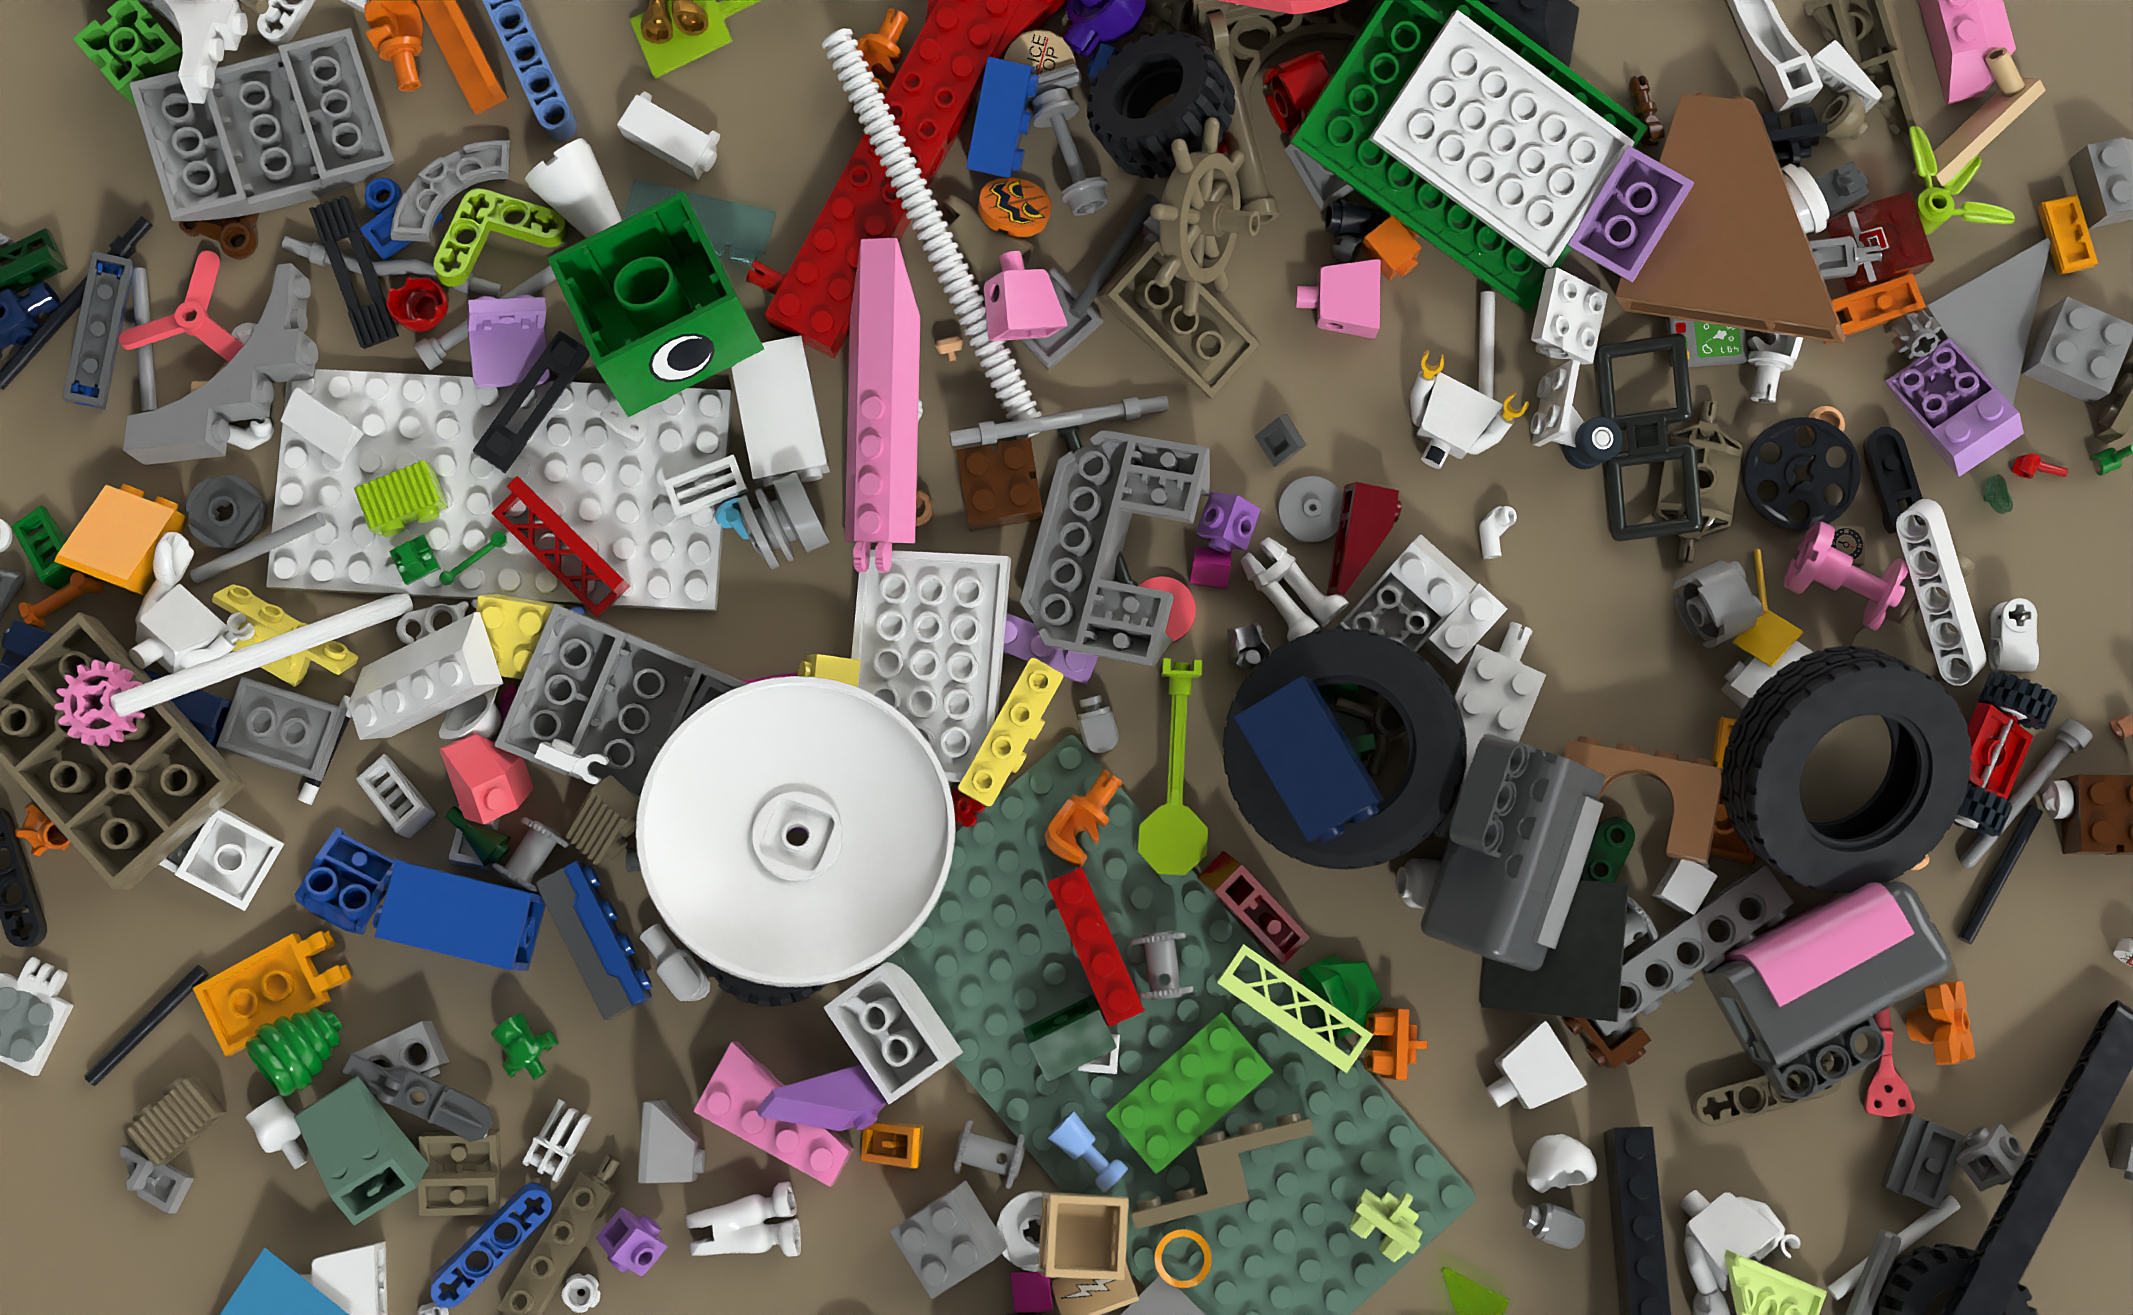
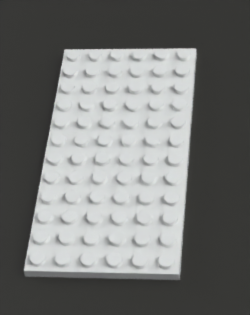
[266,369,733,612]

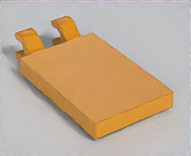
[193,931,353,1056]

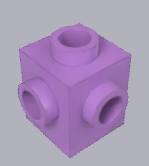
[1196,492,1261,553]
[595,1207,668,1277]

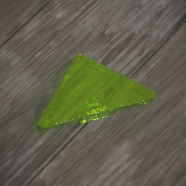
[1441,1265,1511,1315]

